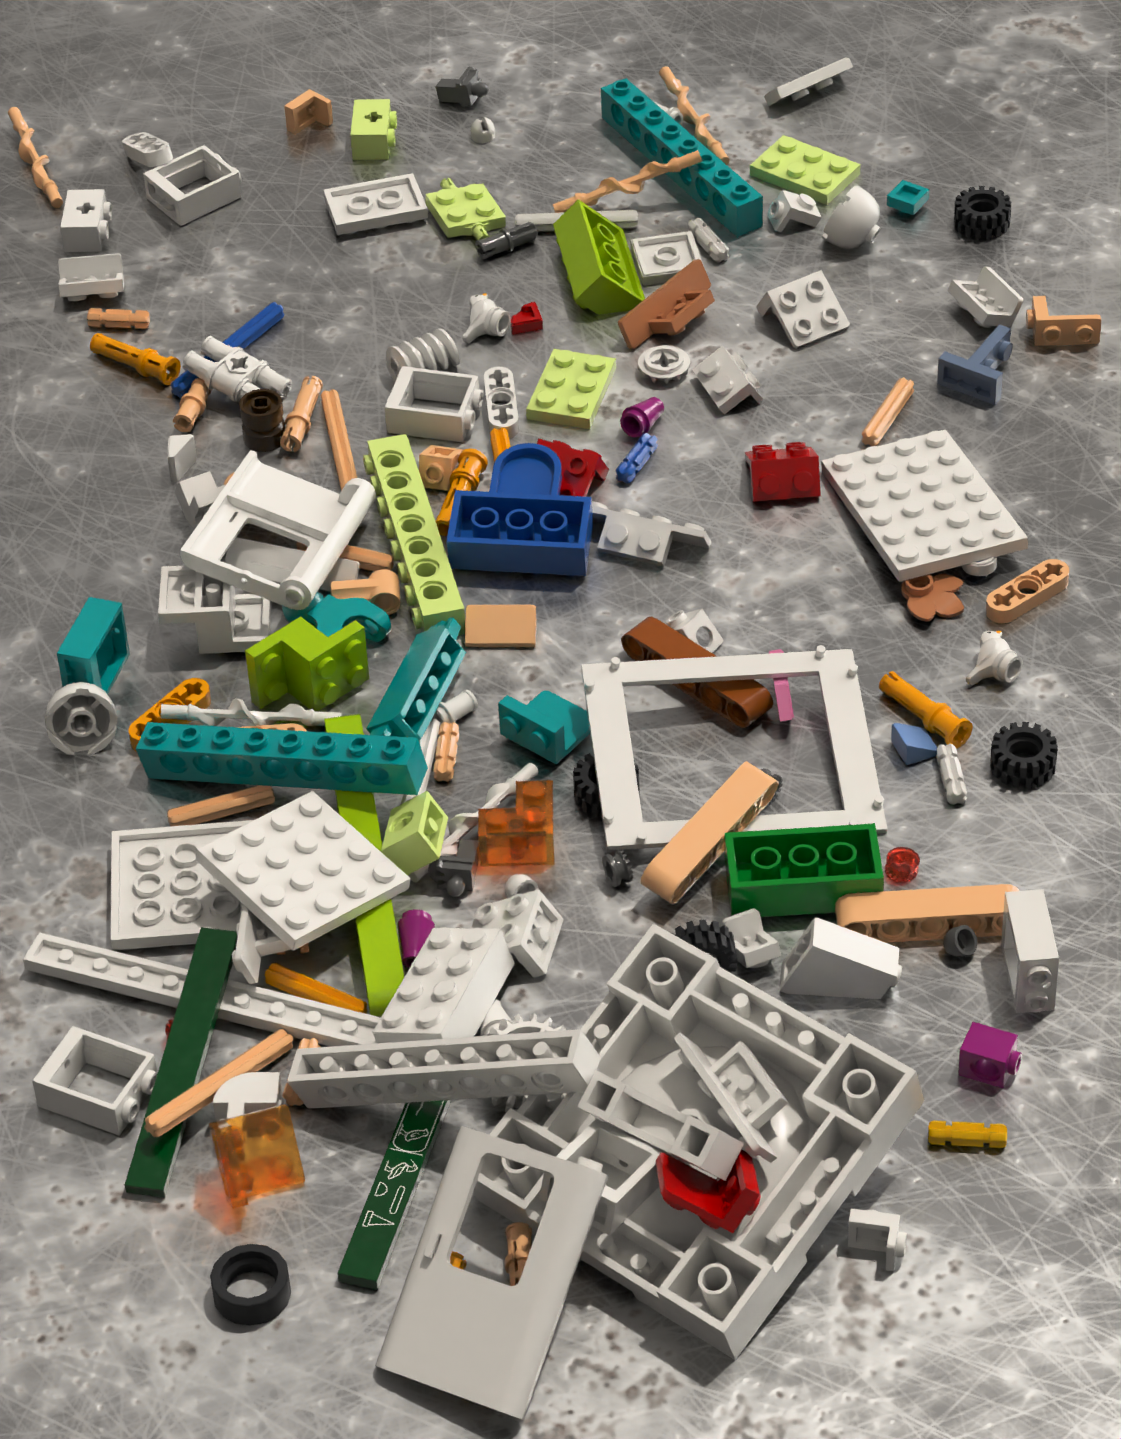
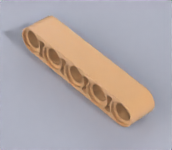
[641,761,779,904]
[835,884,1019,943]

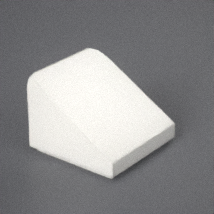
[167,434,197,483]

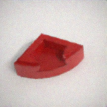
[511,302,543,335]

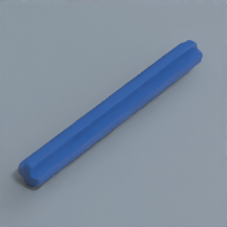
[170,302,284,398]

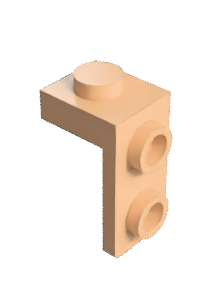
[1026,296,1101,346]

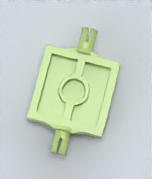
[425,178,506,240]

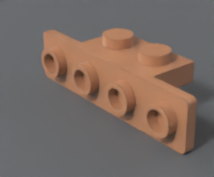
[618,259,715,349]

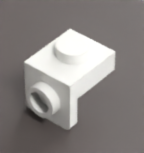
[767,190,822,232]
[722,908,781,968]
[848,1209,907,1271]

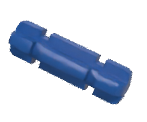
[615,433,658,484]

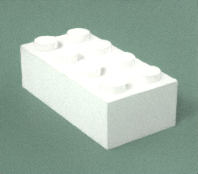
[373,927,515,1043]

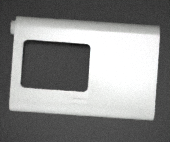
[180,450,376,610]
[375,1126,608,1420]

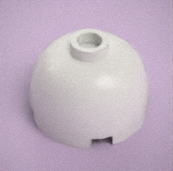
[822,185,881,250]
[44,682,117,755]

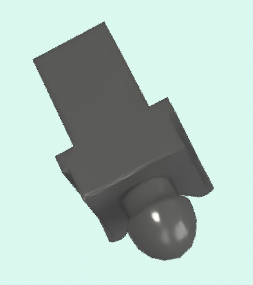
[435,67,489,107]
[428,839,480,897]

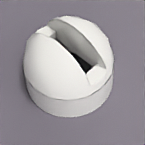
[471,117,495,144]
[505,874,538,898]

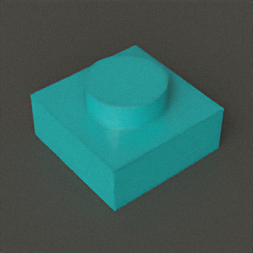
[887,180,930,215]

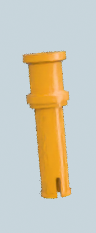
[90,333,181,386]
[435,448,488,536]
[879,671,973,749]

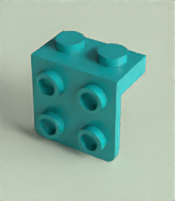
[498,691,590,764]

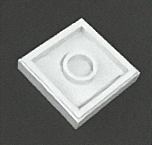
[630,231,704,286]

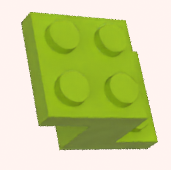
[245,616,369,711]

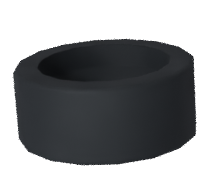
[210,1244,291,1326]

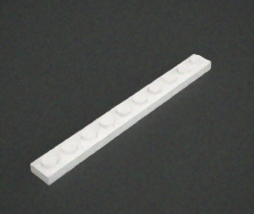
[23,932,381,1047]

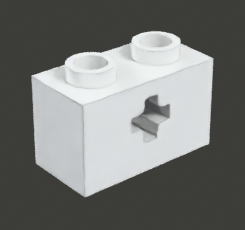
[60,189,112,252]

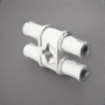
[182,336,292,403]

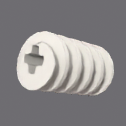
[386,328,460,382]

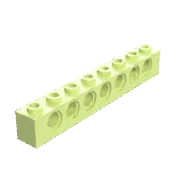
[363,434,465,635]

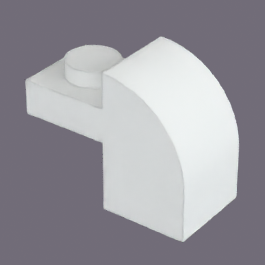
[174,471,225,530]
[213,1072,283,1159]

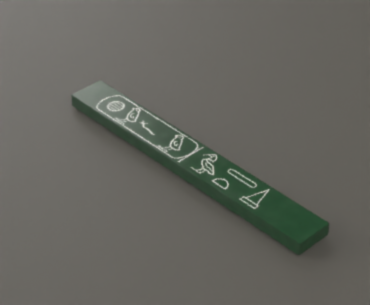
[337,1100,451,1290]

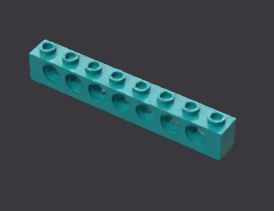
[601,78,763,237]
[136,722,428,795]

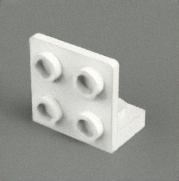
[756,270,850,349]
[471,889,564,978]

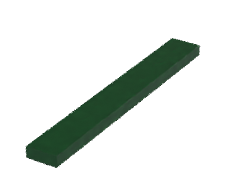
[124,927,238,1198]

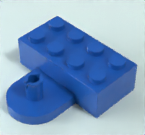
[446,443,593,576]

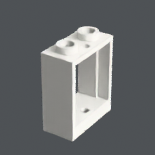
[143,145,242,226]
[385,366,484,443]
[1001,889,1059,1013]
[32,1026,158,1136]
[539,1118,667,1235]

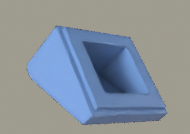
[891,723,937,765]

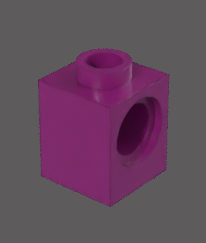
[958,1022,1022,1089]

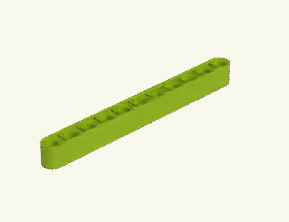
[324,714,404,1017]

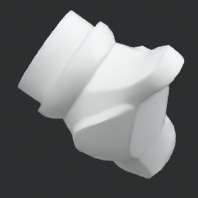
[462,293,511,343]
[966,631,1023,685]

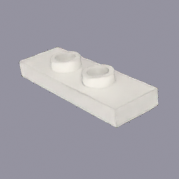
[764,57,853,106]

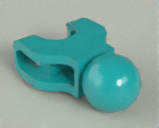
[282,591,392,642]

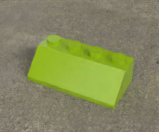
[553,200,645,315]

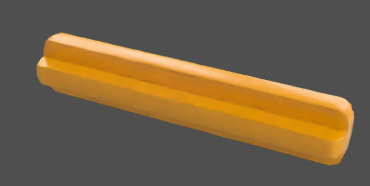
[264,963,368,1014]

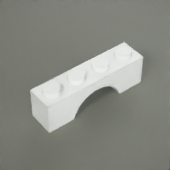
[577,1070,744,1181]

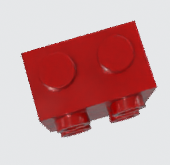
[537,439,609,497]
[745,442,821,502]
[656,1149,761,1233]

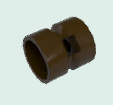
[239,389,285,452]

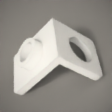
[665,609,723,653]

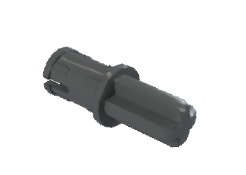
[475,222,538,260]

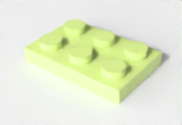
[750,135,861,205]
[526,349,616,429]

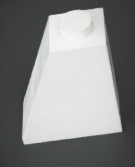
[780,917,902,999]

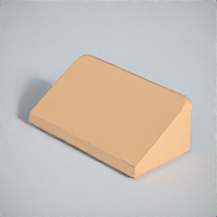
[465,605,537,647]

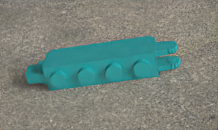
[366,617,466,740]

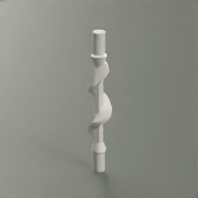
[161,698,341,726]
[407,763,538,882]

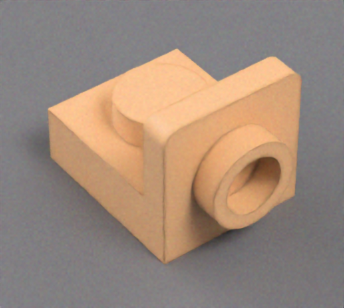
[419,445,463,491]

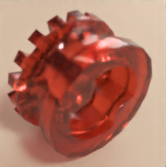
[885,847,920,883]

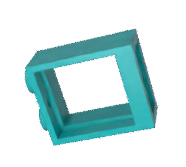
[57,597,130,695]

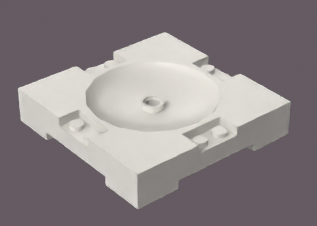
[473,923,925,1360]

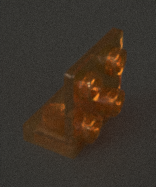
[209,1104,305,1209]

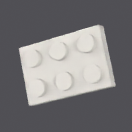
[323,173,428,235]

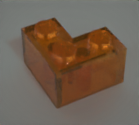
[478,780,555,867]

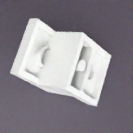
[158,564,271,654]

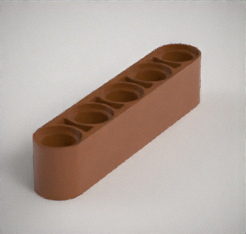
[621,617,774,728]

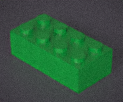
[725,823,884,917]

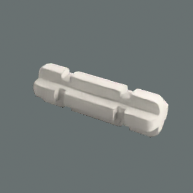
[688,218,729,263]
[936,744,967,805]

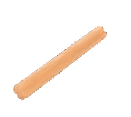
[321,389,357,491]
[144,1029,294,1137]

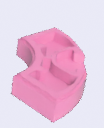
[769,649,794,722]

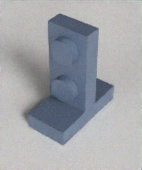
[937,324,1013,405]

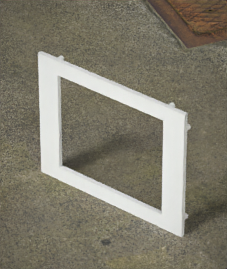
[581,645,887,851]

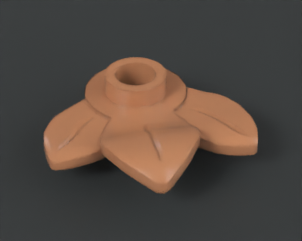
[901,574,964,622]

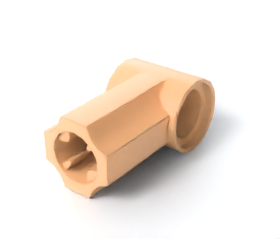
[331,569,400,615]

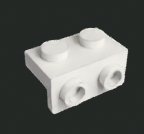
[58,253,124,301]
[947,266,1023,328]
[692,345,764,415]

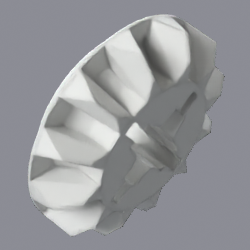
[638,345,690,384]

